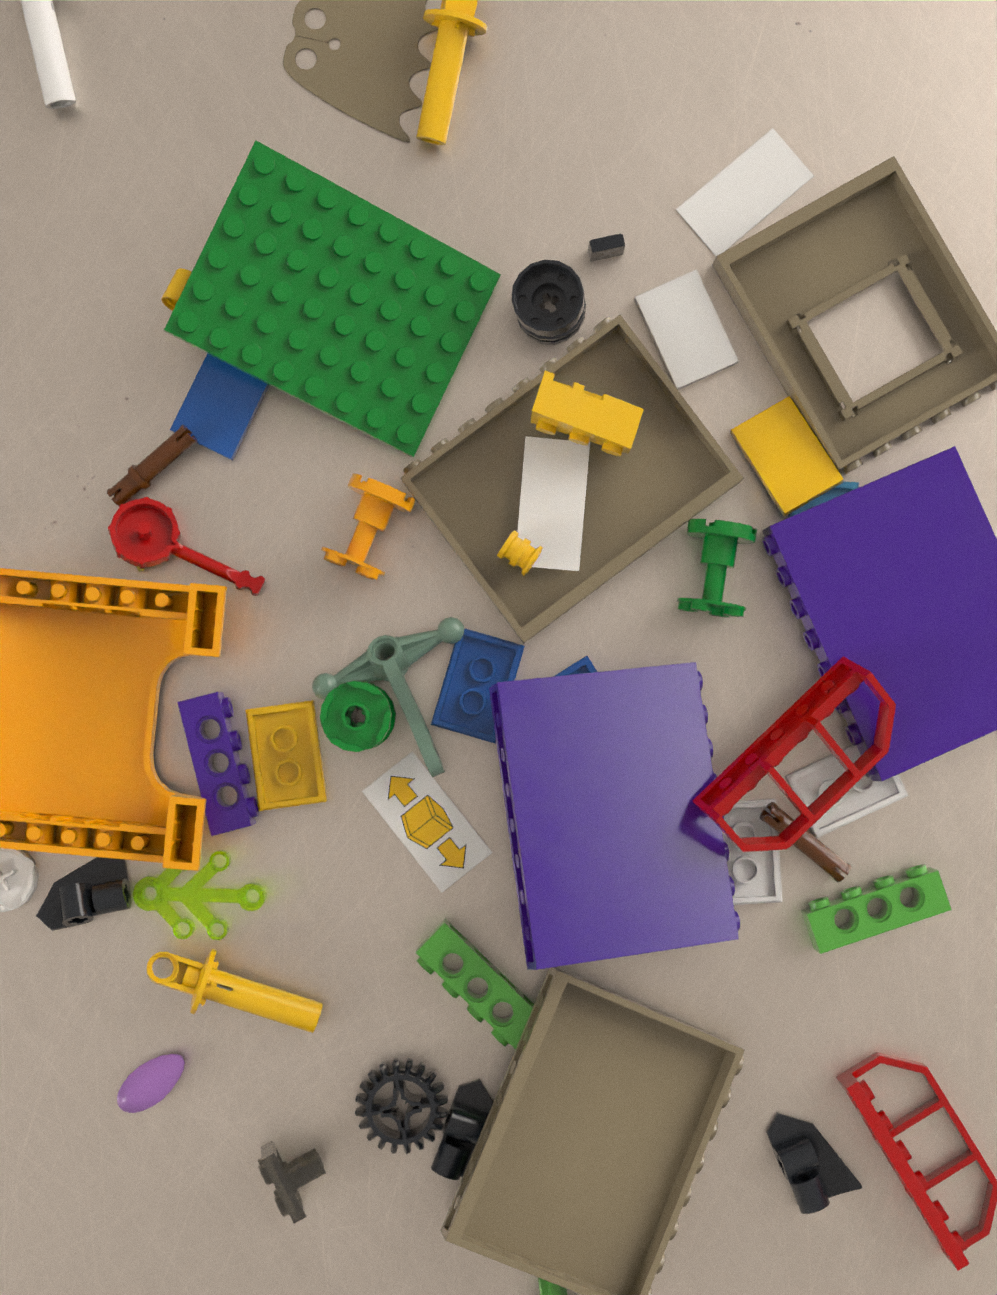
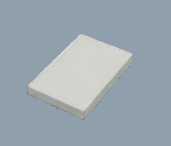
[634,269,739,390]
[785,745,908,838]
[722,799,783,905]

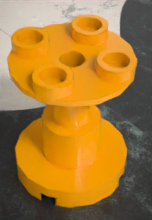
[321,473,416,580]

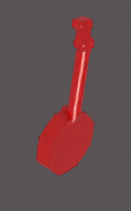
[108,497,265,596]

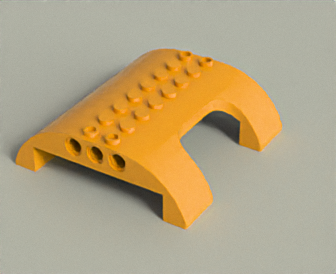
[0,568,227,871]

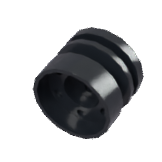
[511,260,586,345]

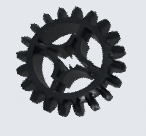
[355,1058,448,1154]

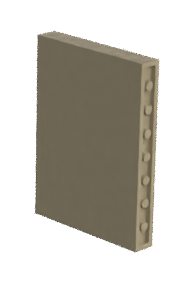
[401,314,744,644]
[440,967,745,1295]

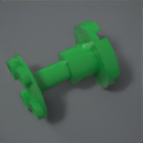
[677,519,757,618]
[320,681,396,752]

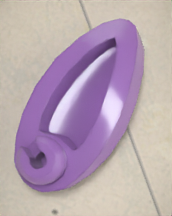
[117,1054,185,1113]

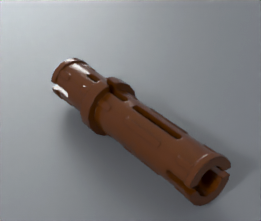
[107,425,198,506]
[759,802,851,882]

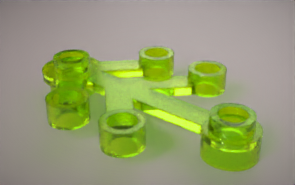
[133,850,267,940]

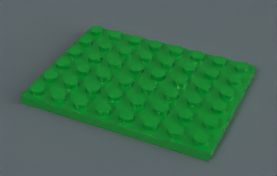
[163,140,501,457]

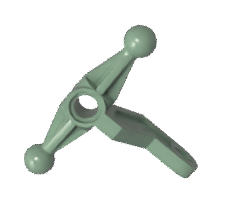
[312,617,464,778]

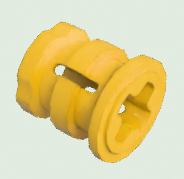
[497,530,543,576]

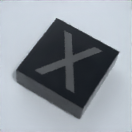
[588,233,625,262]

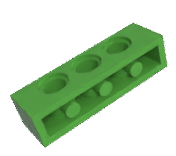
[801,864,952,954]
[416,918,534,1049]

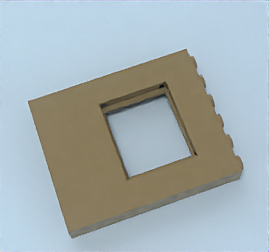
[712,156,997,475]

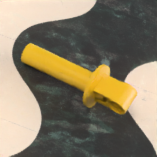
[416,0,487,145]
[146,949,323,1033]

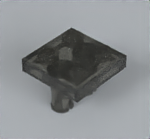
[258,1141,326,1224]

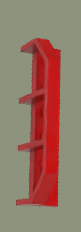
[693,656,896,852]
[836,1052,997,1271]

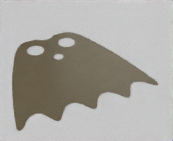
[283,0,438,142]

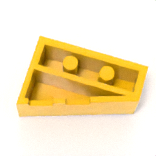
[531,370,644,456]

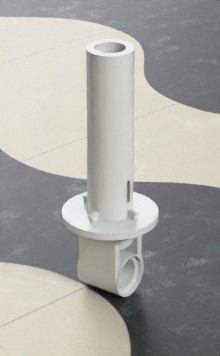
[21,0,76,109]

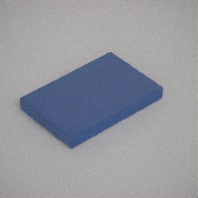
[170,354,269,461]
[431,628,525,744]

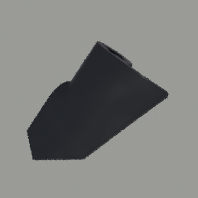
[36,857,131,931]
[431,1079,493,1180]
[766,1113,862,1214]

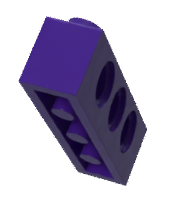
[177,692,259,836]

